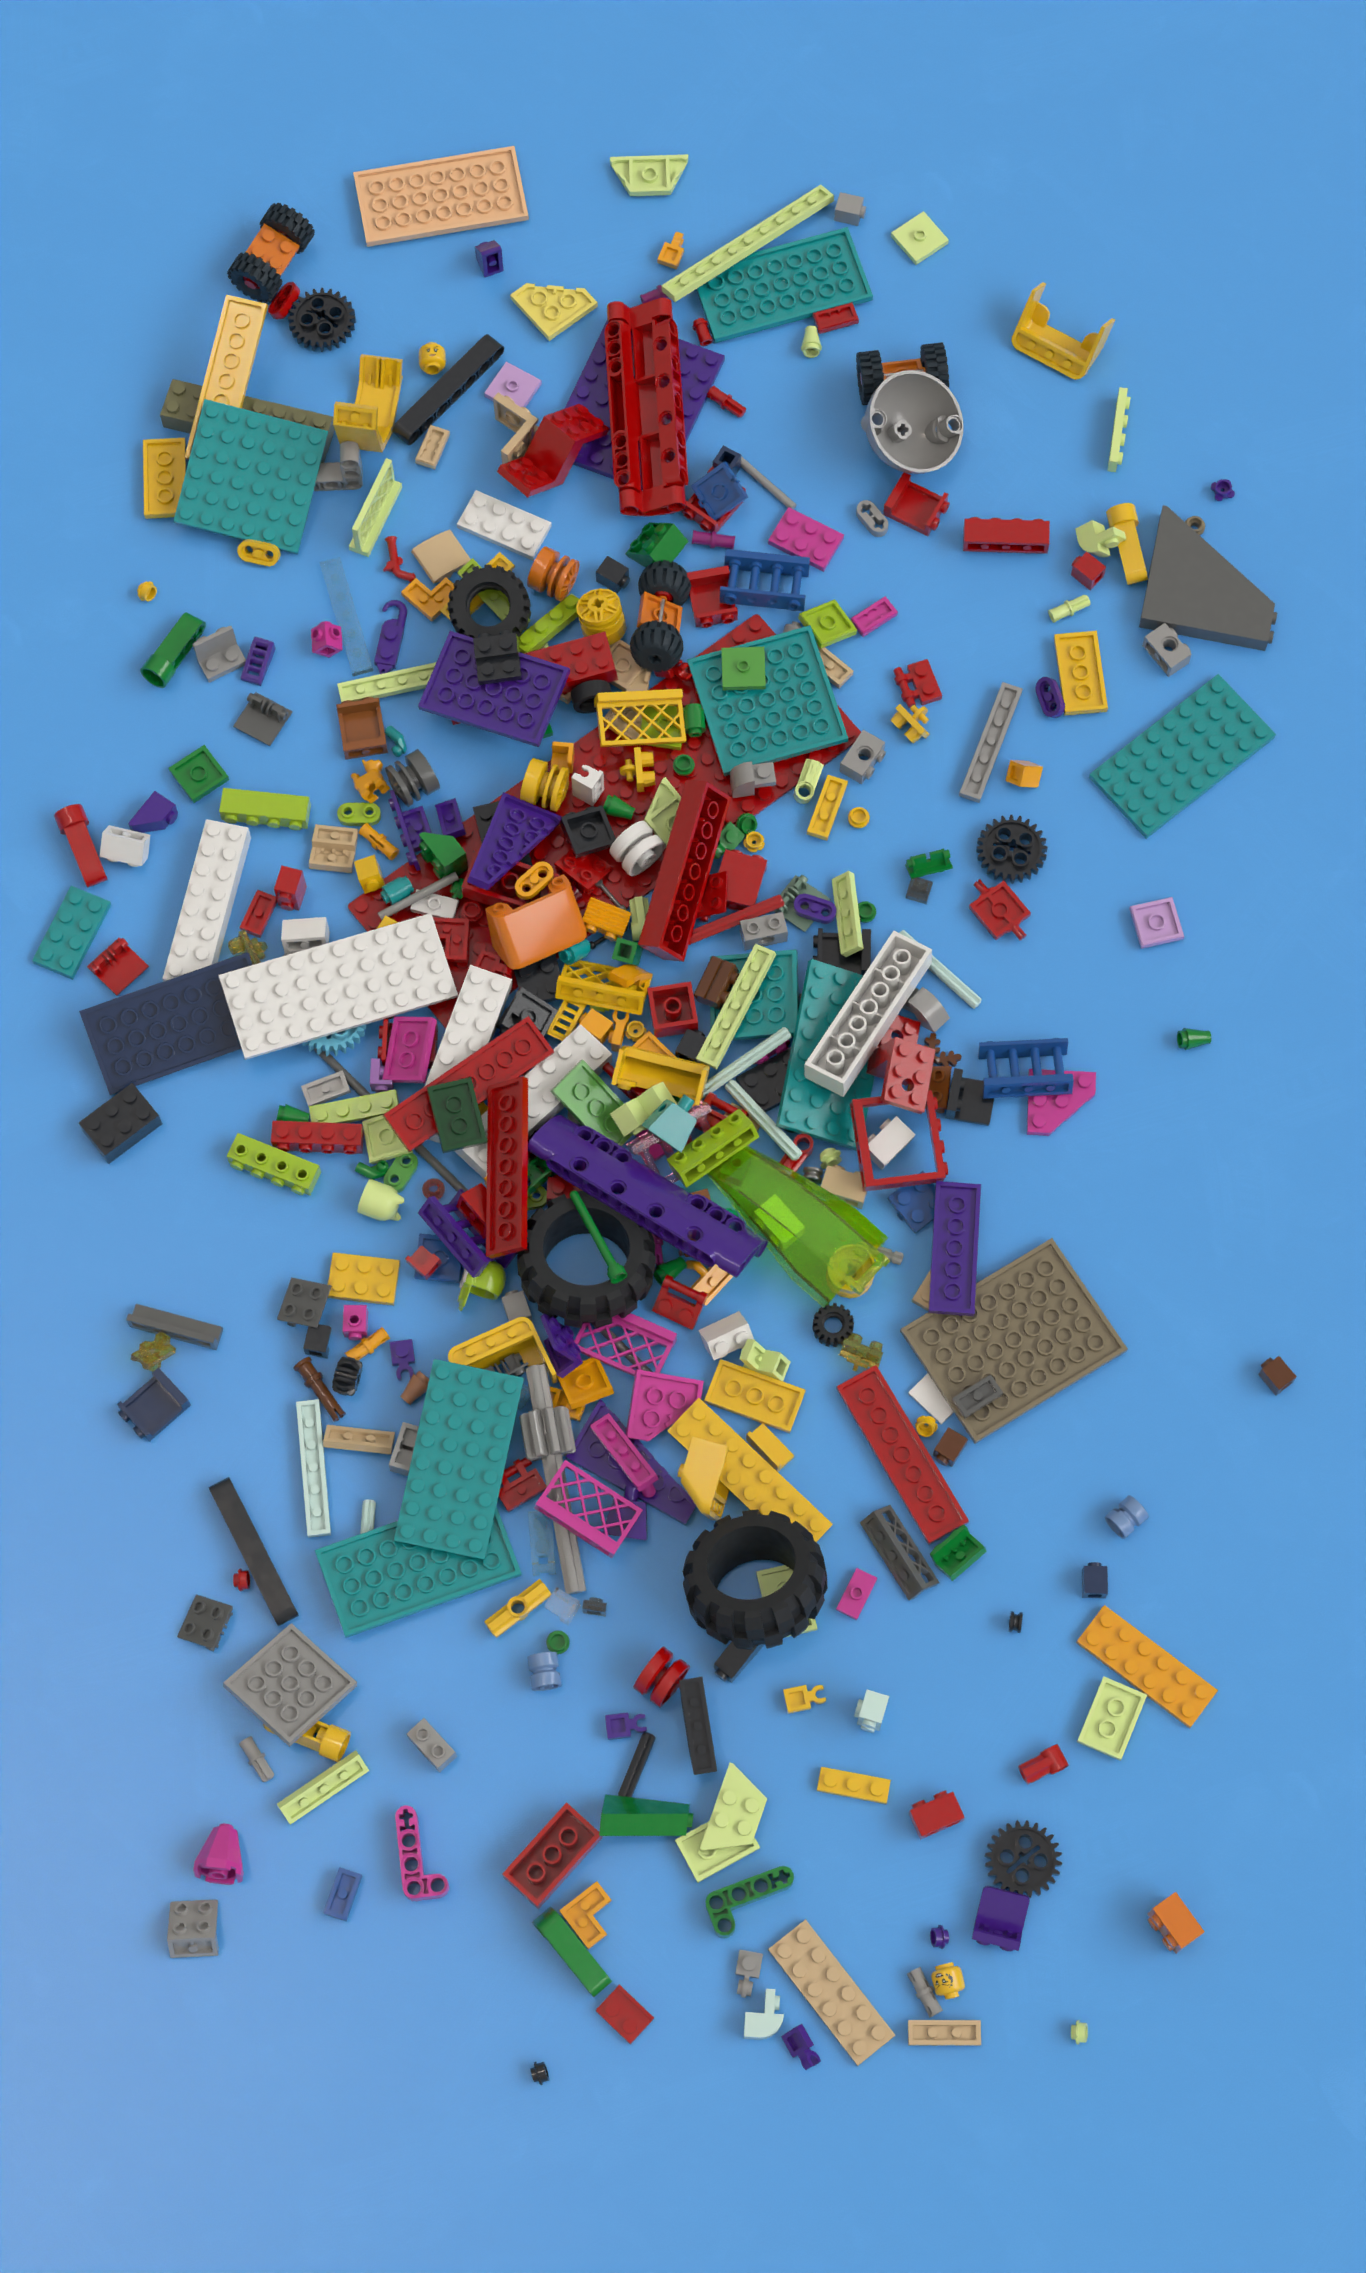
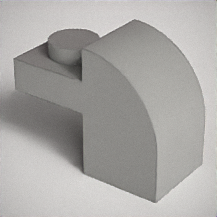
[730,761,776,798]
[902,987,950,1033]

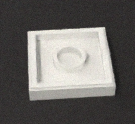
[908,1373,954,1425]

